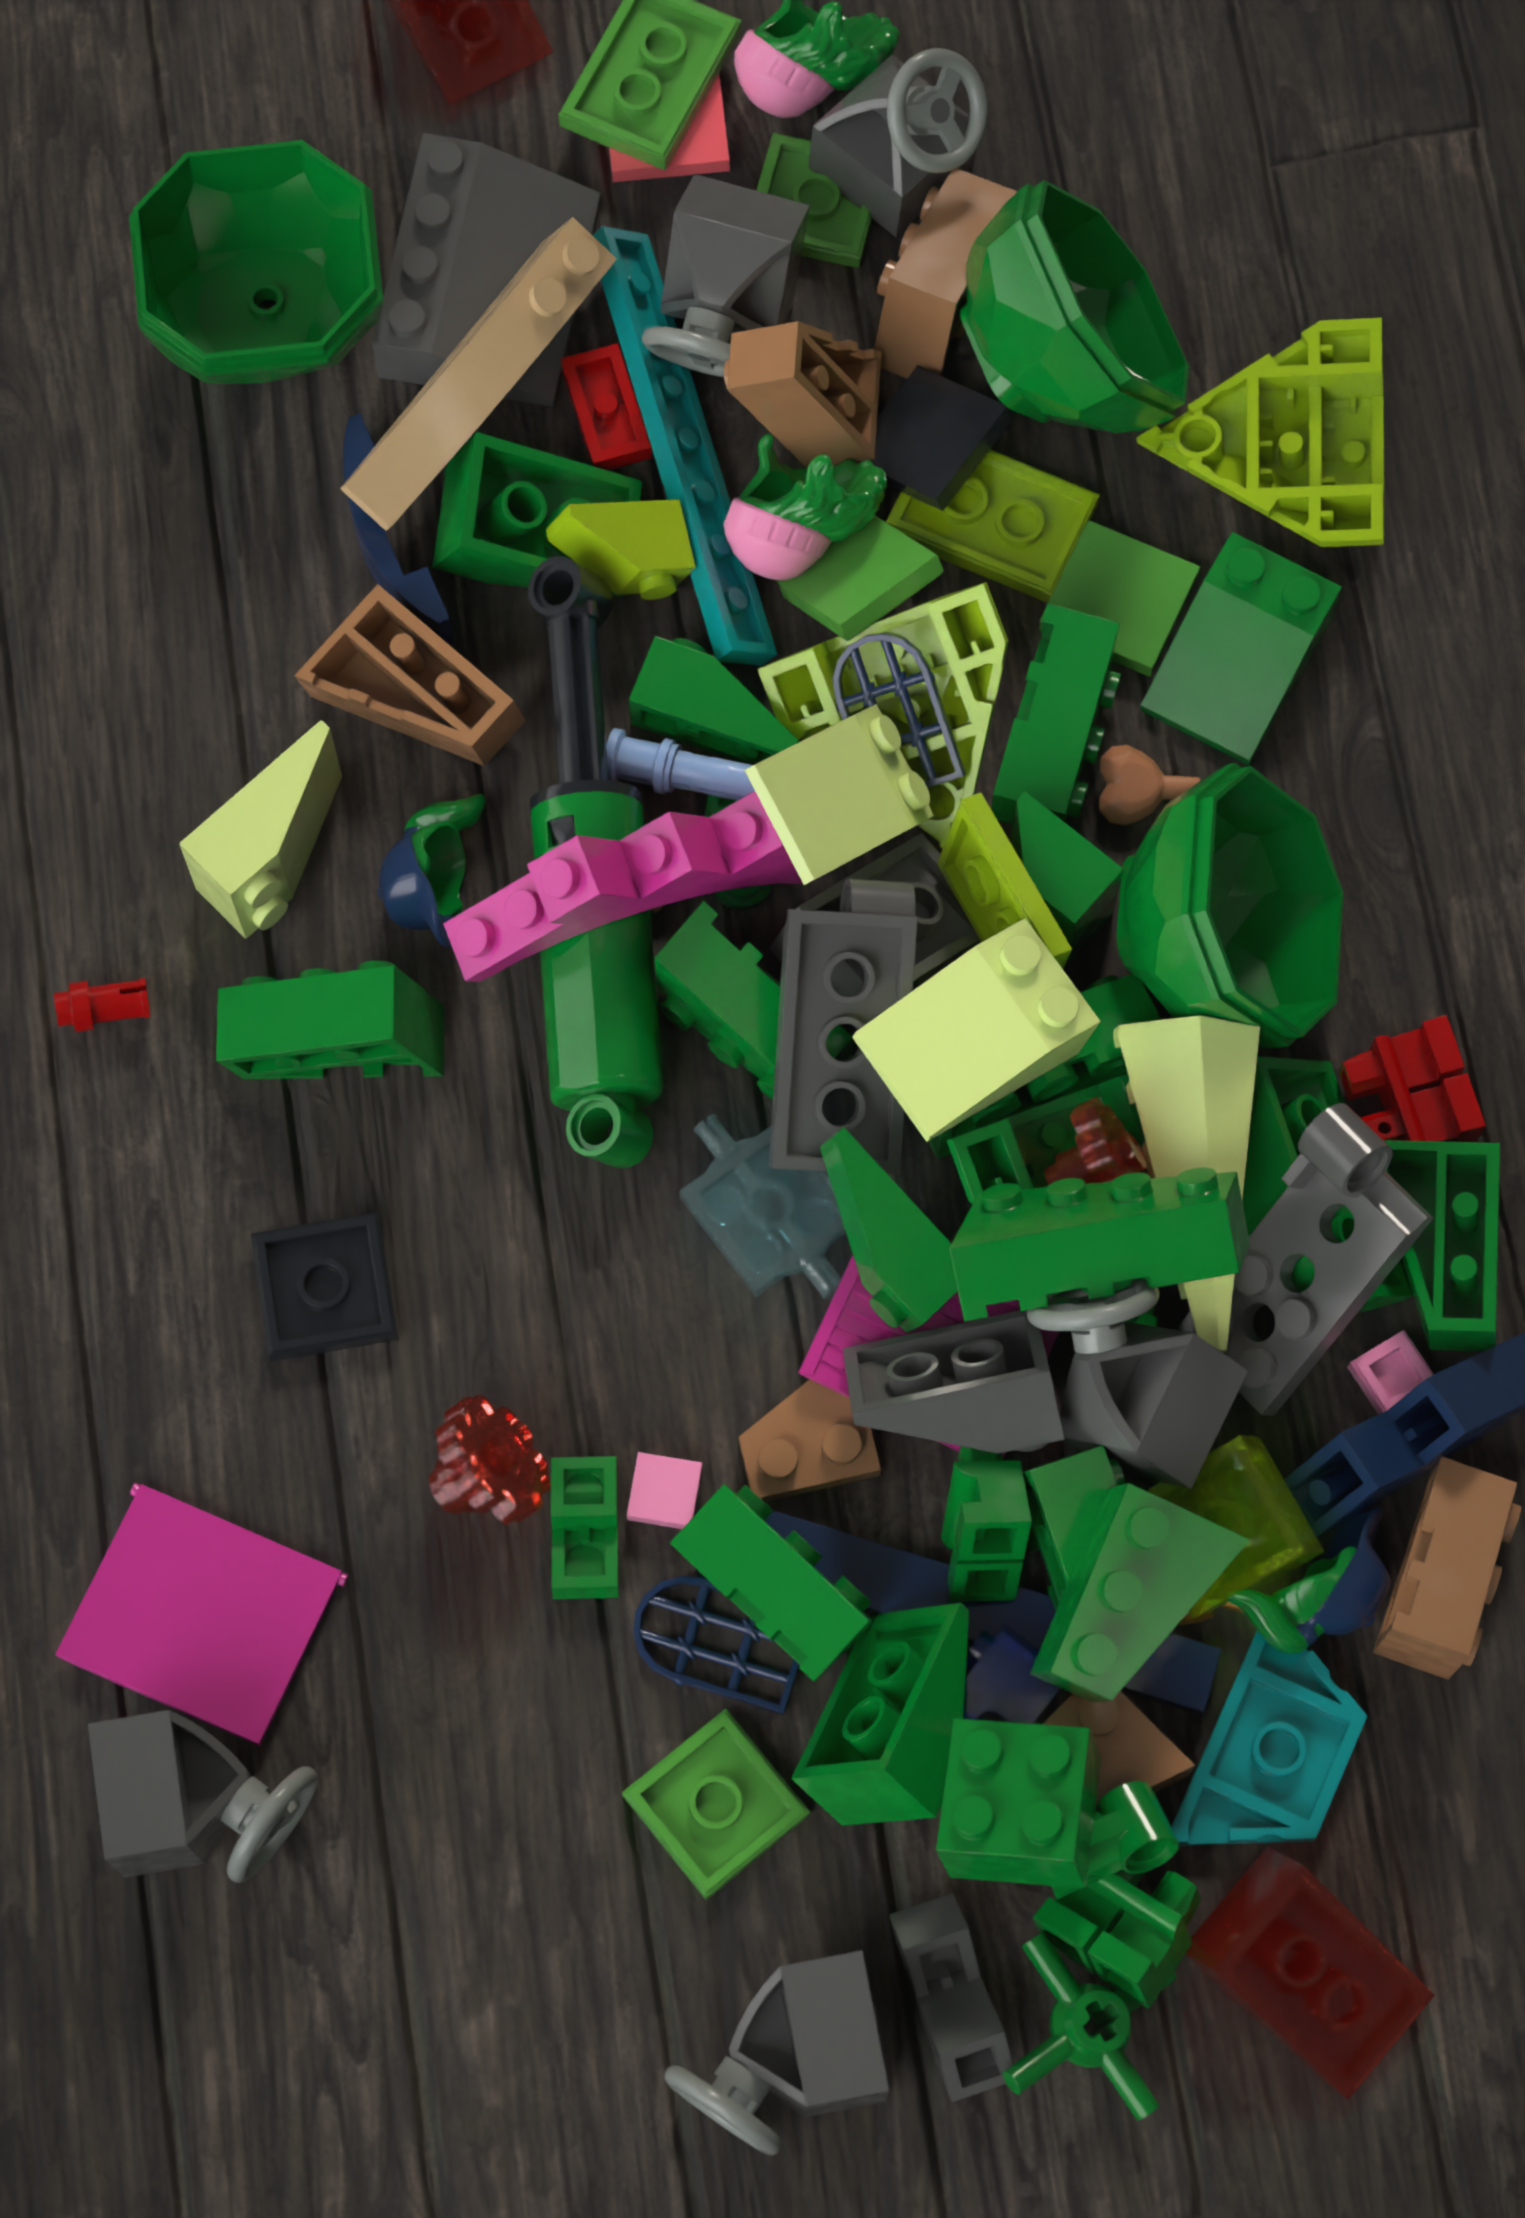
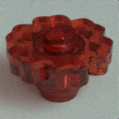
[1045,1097,1149,1185]
[429,1395,551,1525]

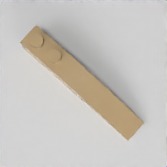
[340,217,617,531]

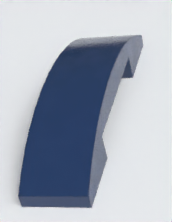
[343,413,454,645]

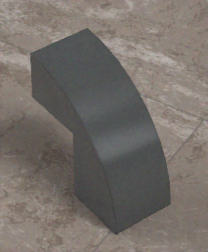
[889,1893,1013,2102]

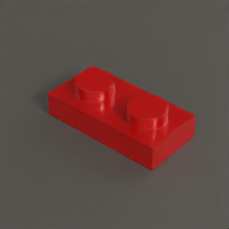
[560,343,652,470]

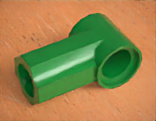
[1051,1781,1179,1900]

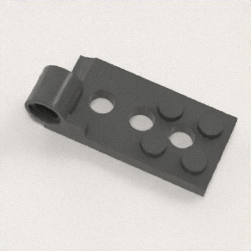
[769,879,918,1175]
[1177,1103,1434,1416]

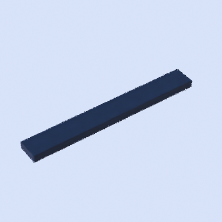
[766,1510,1222,1716]

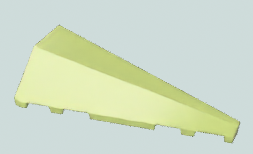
[1113,1015,1260,1353]

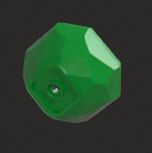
[129,140,384,384]
[960,180,1190,433]
[1116,763,1343,1048]

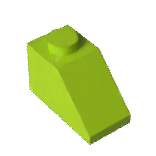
[546,499,696,600]

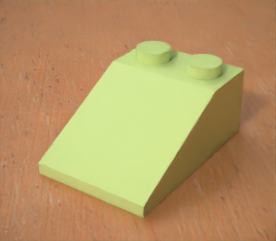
[745,704,934,885]
[179,720,342,939]
[852,918,1101,1142]

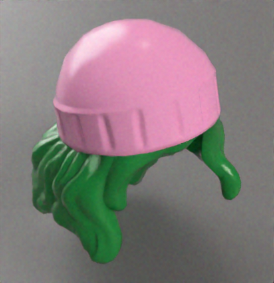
[734,0,900,118]
[723,434,887,581]

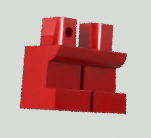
[1339,1014,1486,1142]

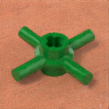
[1002,1931,1176,2121]

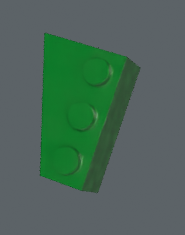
[991,603,1121,824]
[216,961,444,1080]

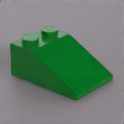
[432,432,642,597]
[1139,532,1342,766]
[791,1603,969,1826]

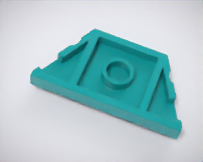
[1171,1630,1367,1846]

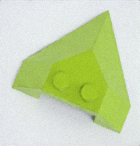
[1137,318,1385,547]
[757,582,1009,849]

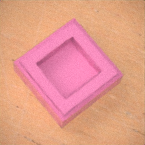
[1347,1330,1434,1415]
[627,1452,703,1529]

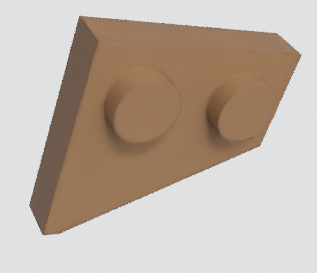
[739,1379,881,1502]

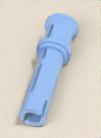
[606,728,755,801]

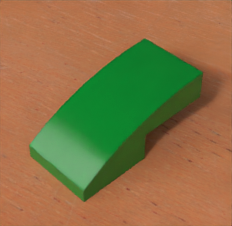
[551,1456,619,1599]

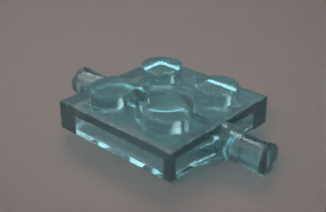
[679,1114,846,1300]

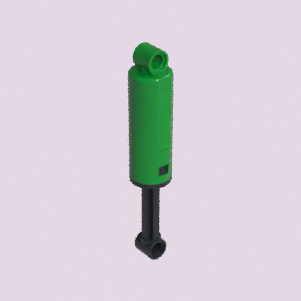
[528,556,664,1168]

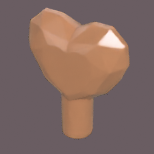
[1099,745,1200,826]

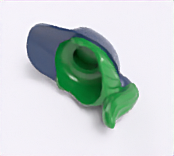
[377,794,486,948]
[1226,1506,1391,1654]

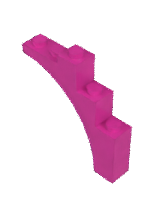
[443,791,818,982]

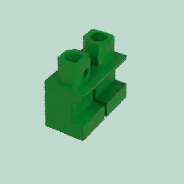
[941,1446,1032,1602]
[1033,1869,1201,2009]

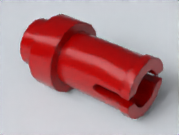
[54,978,151,1032]

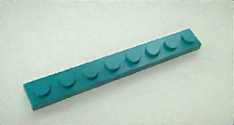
[592,226,777,666]

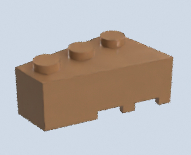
[874,168,1018,379]
[724,321,882,468]
[294,584,526,766]
[1373,1456,1521,1680]
[1042,1691,1195,1811]

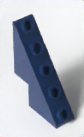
[1267,1332,1525,1548]

